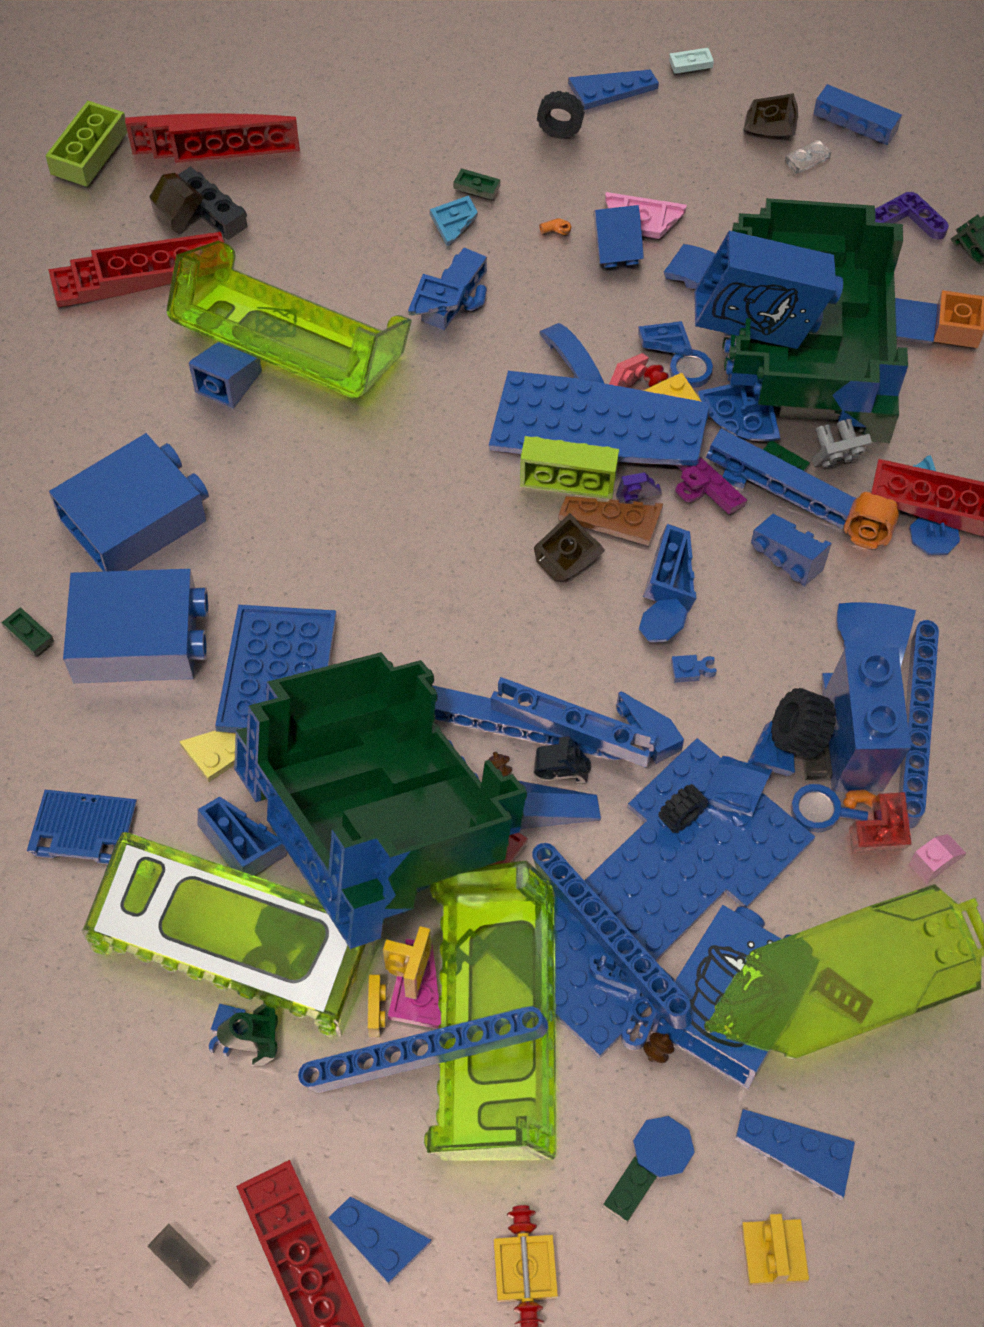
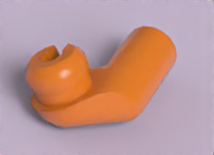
[539,218,572,235]
[843,789,883,810]

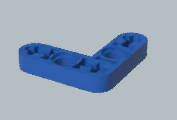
[589,952,665,1050]

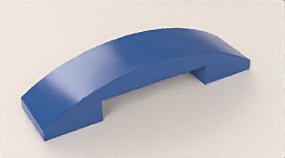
[540,323,604,383]

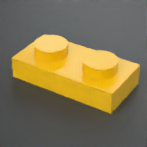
[368,975,386,1037]

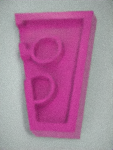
[388,939,442,1029]

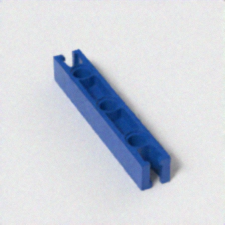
[706,428,856,529]
[491,677,657,768]

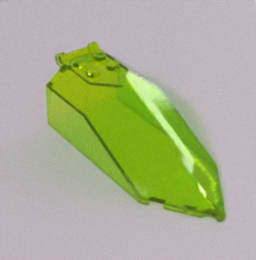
[704,884,984,1060]

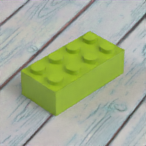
[45,100,127,187]
[520,436,619,500]

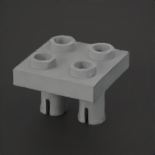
[812,419,872,468]

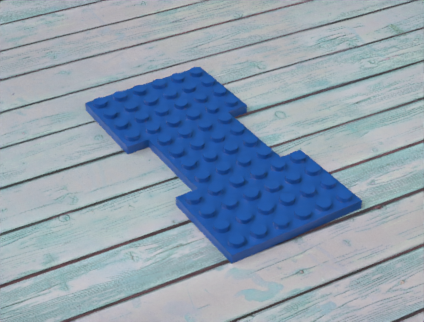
[483,738,815,1059]

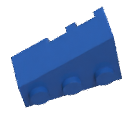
[751,514,832,587]

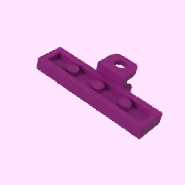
[675,457,748,514]

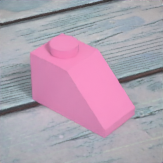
[909,834,966,884]

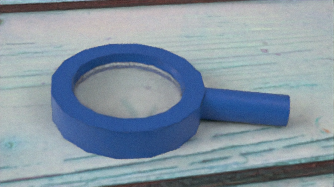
[669,349,713,388]
[791,784,868,833]

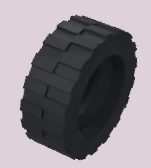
[537,91,585,139]

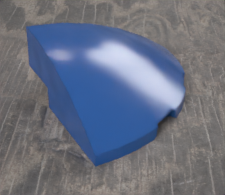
[698,384,780,441]
[836,602,916,665]

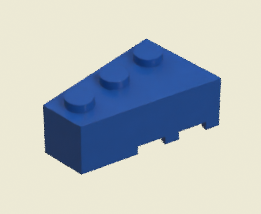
[643,524,697,613]
[197,797,287,882]

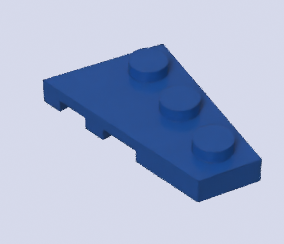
[329,1196,432,1285]

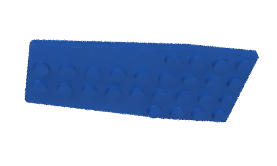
[489,370,709,466]

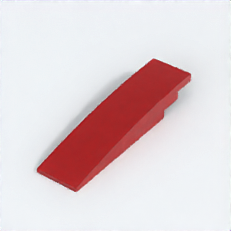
[125,113,300,163]
[48,232,231,307]
[871,459,984,537]
[236,1160,364,1327]

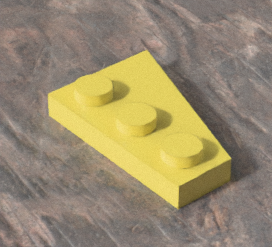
[179,730,236,782]

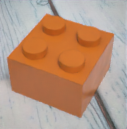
[933,290,984,348]

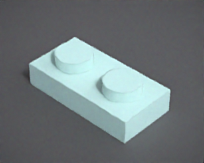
[669,48,714,74]

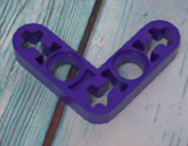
[875,192,949,240]

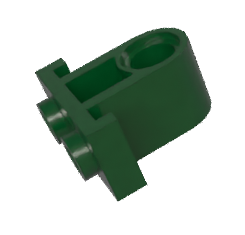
[951,214,984,264]
[217,1002,278,1066]

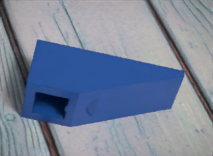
[616,691,684,764]

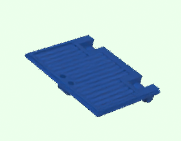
[27,789,137,865]

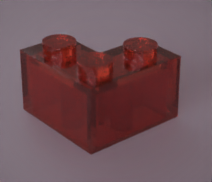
[849,792,912,853]

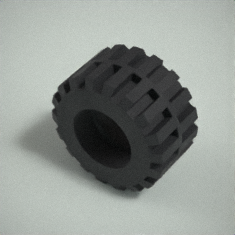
[771,688,836,759]

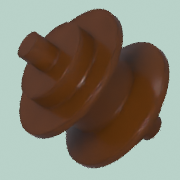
[488,752,513,777]
[643,1033,674,1063]

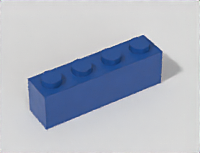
[813,84,902,145]
[421,247,487,331]

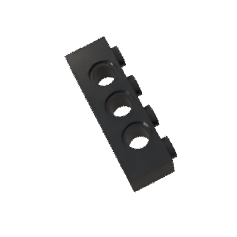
[178,166,248,240]

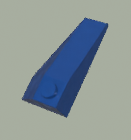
[519,781,601,829]

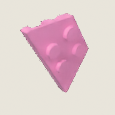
[605,192,687,239]

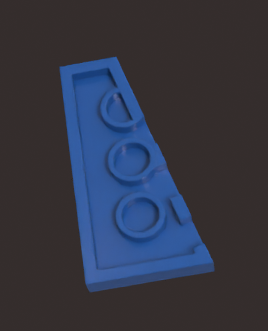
[568,69,659,110]
[735,1109,855,1200]

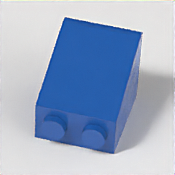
[593,205,644,268]
[189,340,262,409]

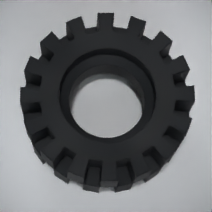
[658,784,708,833]

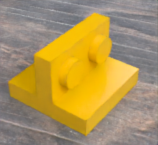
[383,926,432,999]
[741,1214,809,1286]

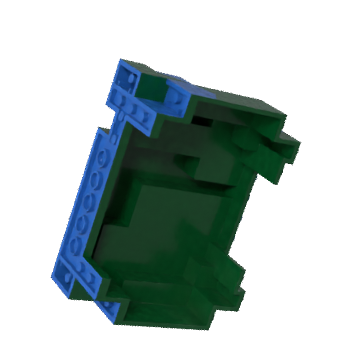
[722,198,908,443]
[234,652,527,949]

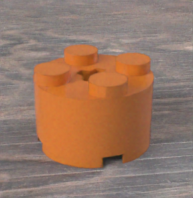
[844,492,899,549]

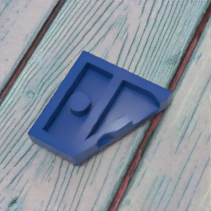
[638,321,692,356]
[748,721,795,776]

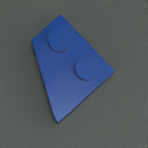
[408,274,465,316]

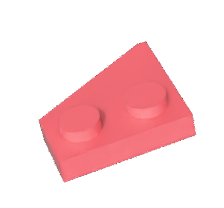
[609,353,649,388]

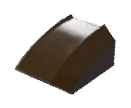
[743,93,799,136]
[149,172,204,233]
[534,513,605,581]

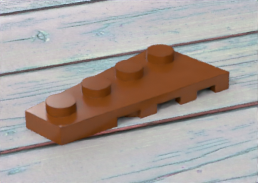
[558,496,663,546]

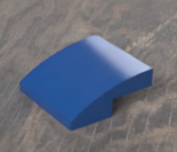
[664,244,715,289]
[895,298,937,345]

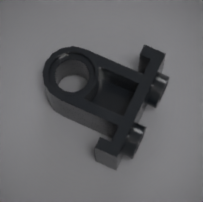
[533,736,591,784]

